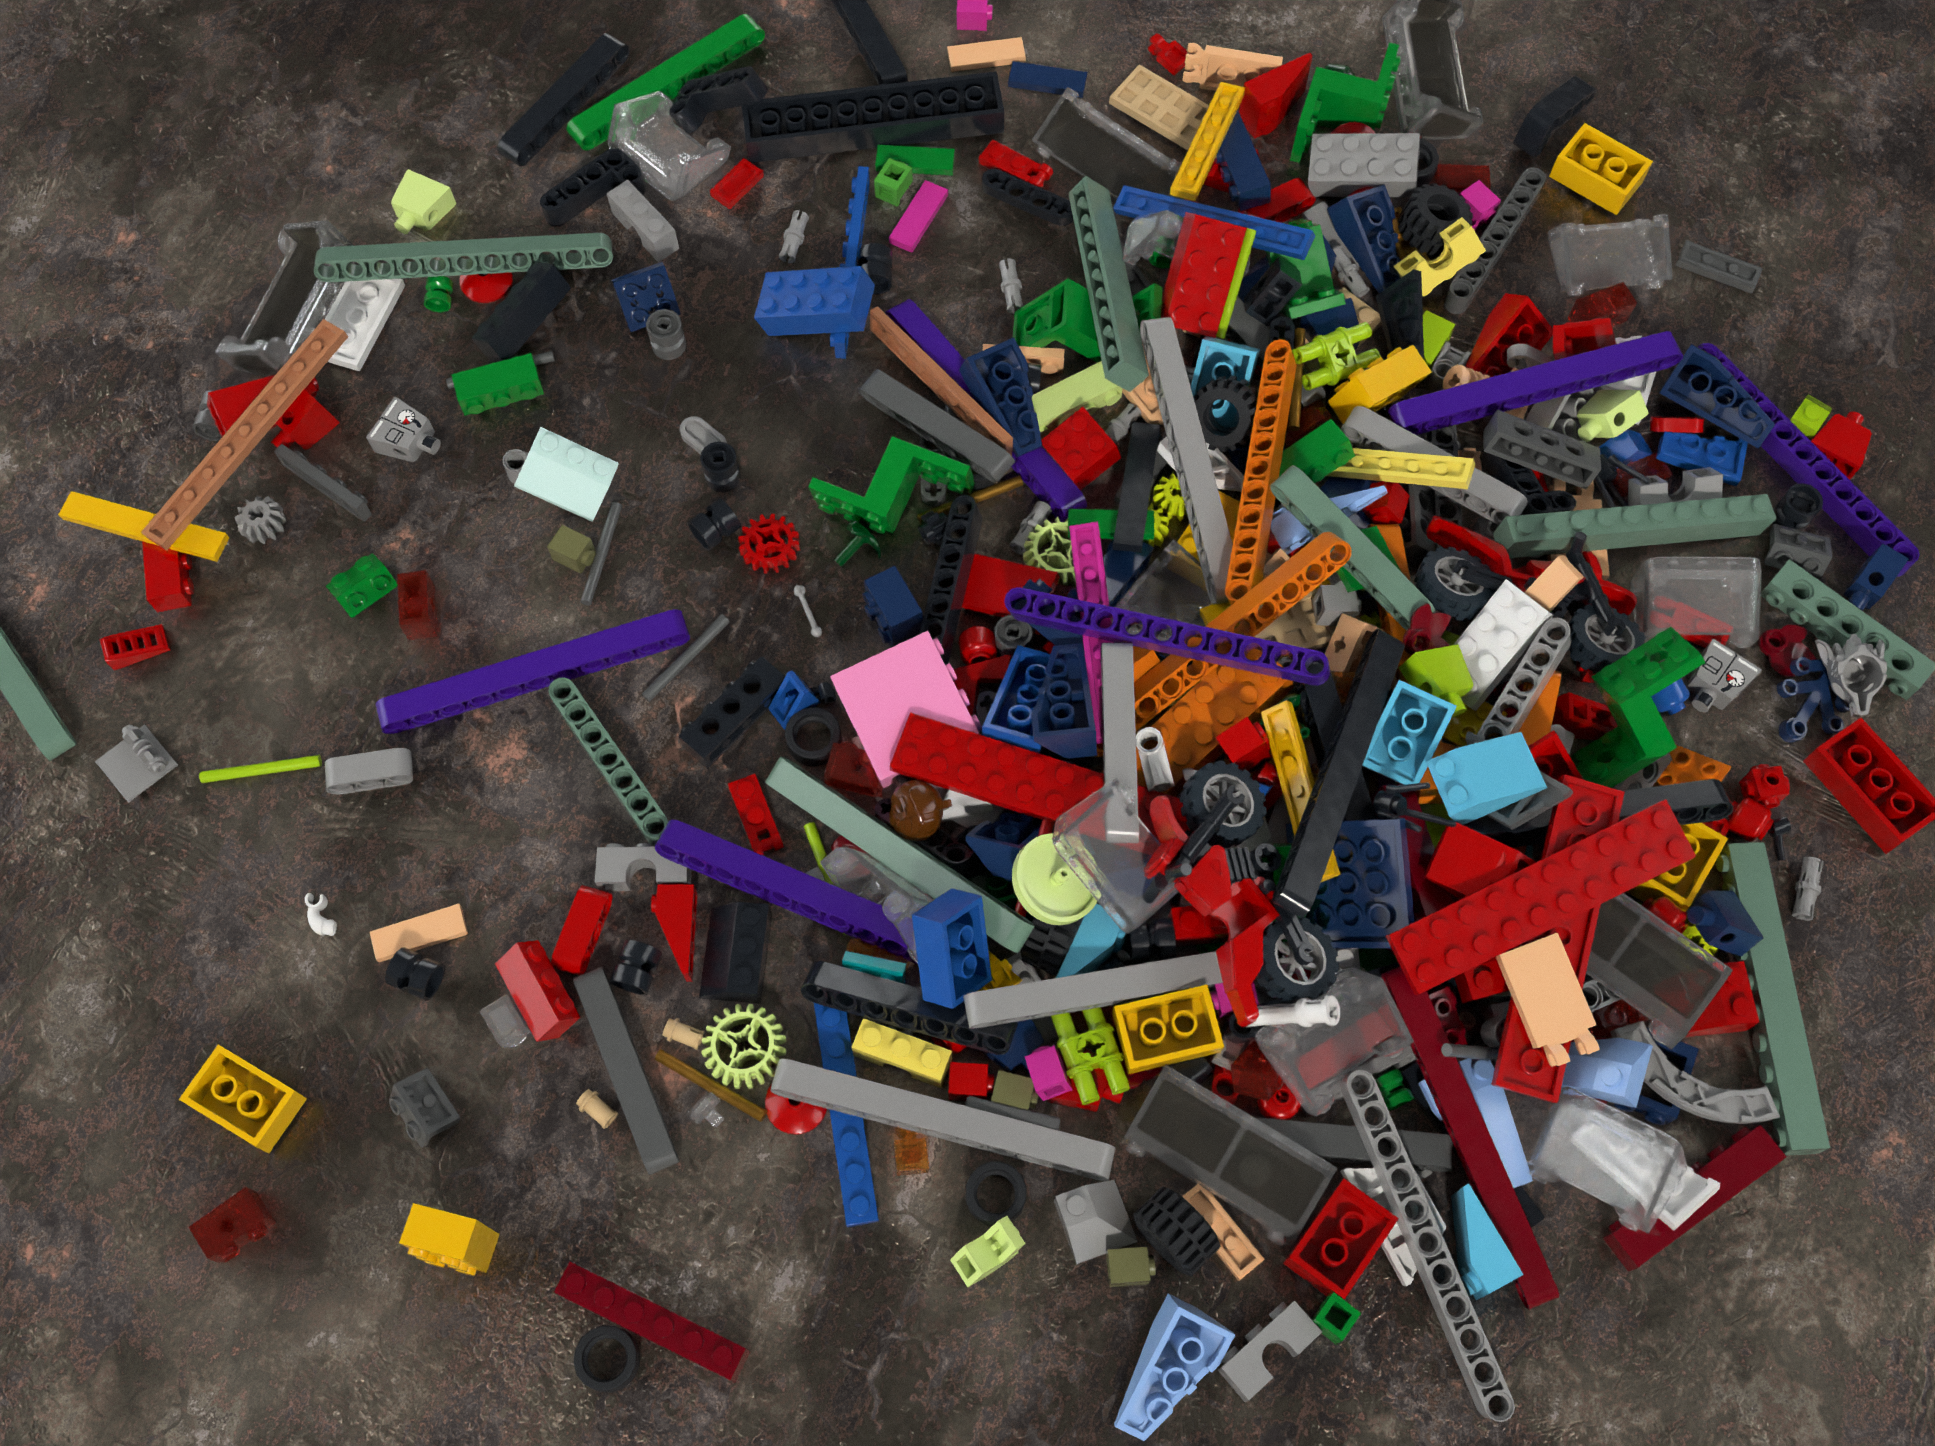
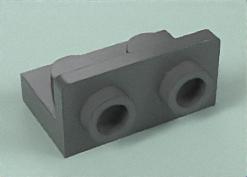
[1764,524,1832,579]
[389,1067,460,1148]

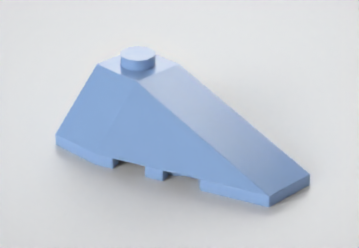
[1271,485,1388,555]
[1561,1038,1653,1108]
[1418,1058,1533,1188]
[1114,1293,1235,1441]

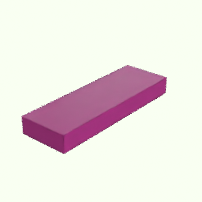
[889,180,948,253]

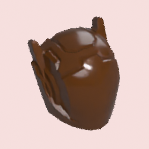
[889,780,952,841]

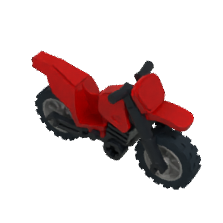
[1414,516,1646,675]
[1143,761,1339,1027]

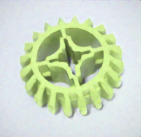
[1023,516,1077,592]
[701,1004,787,1089]

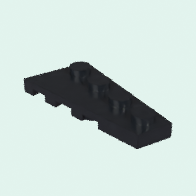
[1376,269,1425,389]

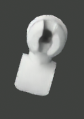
[305,893,337,936]

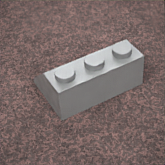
[1526,388,1595,443]

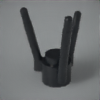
[1594,454,1650,508]
[1373,782,1456,832]

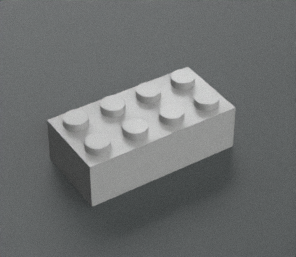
[1308,133,1420,197]

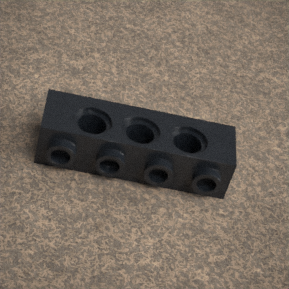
[679,656,785,769]

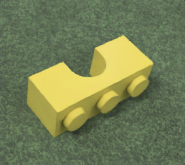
[1393,217,1486,296]
[852,1018,952,1088]

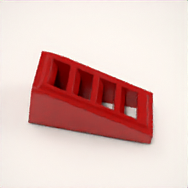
[99,624,171,671]

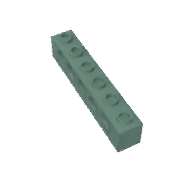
[1760,559,1935,701]

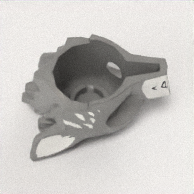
[1815,634,1887,717]

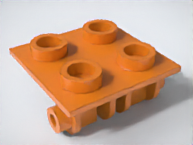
[1652,745,1731,787]

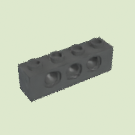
[1483,410,1601,489]

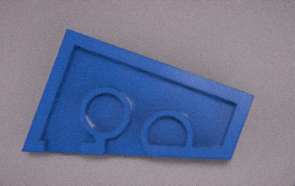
[1656,432,1748,487]

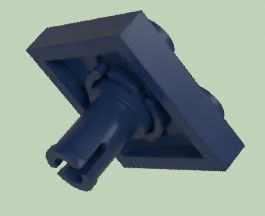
[611,262,681,332]

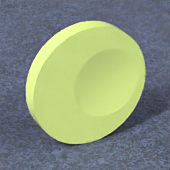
[1012,833,1101,925]

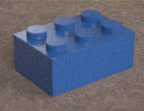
[912,888,992,1009]

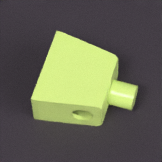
[391,169,456,234]
[1577,390,1649,442]

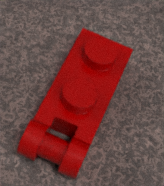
[979,140,1054,188]
[728,774,784,856]

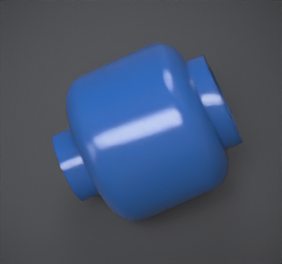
[1651,678,1690,715]

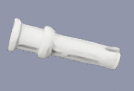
[1246,995,1340,1027]

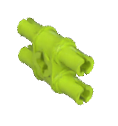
[1292,322,1381,391]
[1051,1007,1130,1105]

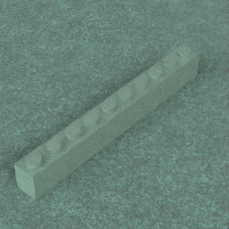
[1068,176,1149,392]
[1493,494,1777,558]
[1716,842,1830,1156]

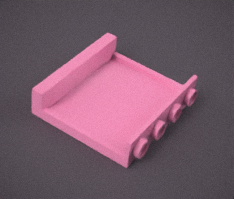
[830,631,982,788]

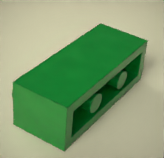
[451,353,544,416]
[1279,419,1355,483]

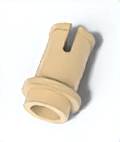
[662,1018,705,1050]
[576,1089,618,1129]

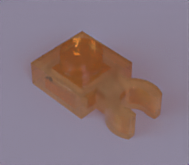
[893,1127,929,1176]

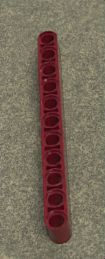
[1381,967,1559,1310]

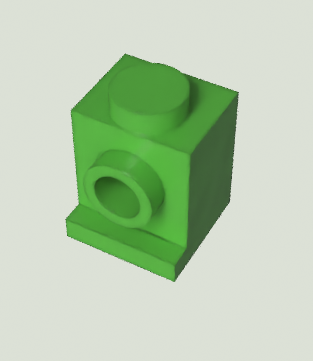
[874,158,913,207]

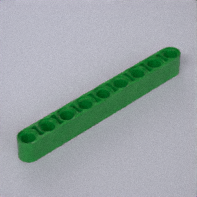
[566,14,765,151]

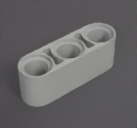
[325,748,413,795]

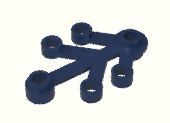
[1776,657,1850,743]

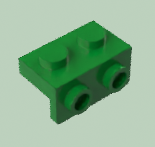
[325,553,398,618]

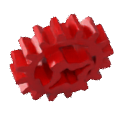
[738,513,800,574]

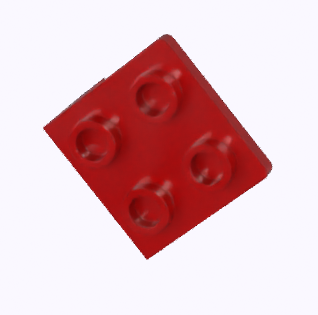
[1553,318,1617,360]

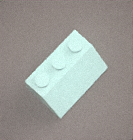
[514,427,619,522]

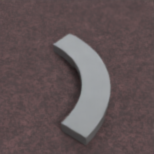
[1610,1021,1780,1124]

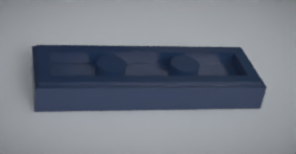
[1008,61,1088,98]

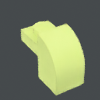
[950,1216,1026,1287]

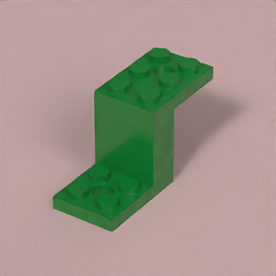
[1290,42,1401,163]
[1266,218,1346,319]
[1013,278,1162,363]
[808,436,975,534]
[1570,627,1705,788]

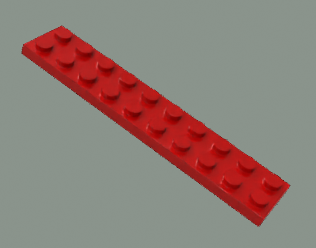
[889,712,1190,855]
[1491,774,1625,1103]
[1385,799,1696,995]

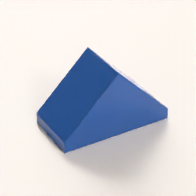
[1599,429,1654,472]
[768,671,821,730]

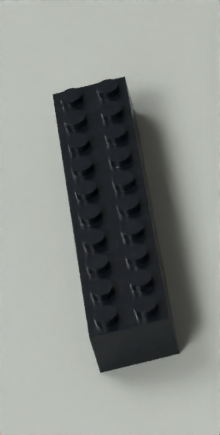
[742,71,1005,163]

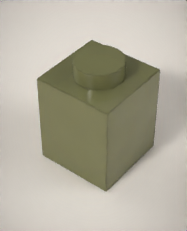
[547,525,596,574]
[991,1070,1039,1110]
[1106,1247,1155,1287]

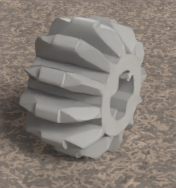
[234,495,287,545]

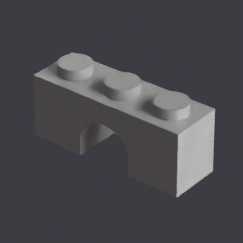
[606,180,679,263]
[1628,467,1723,506]
[1308,536,1361,626]
[595,843,692,891]
[1218,1301,1322,1402]

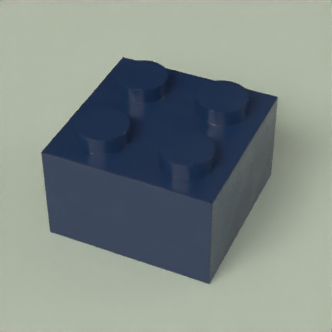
[862,566,923,648]

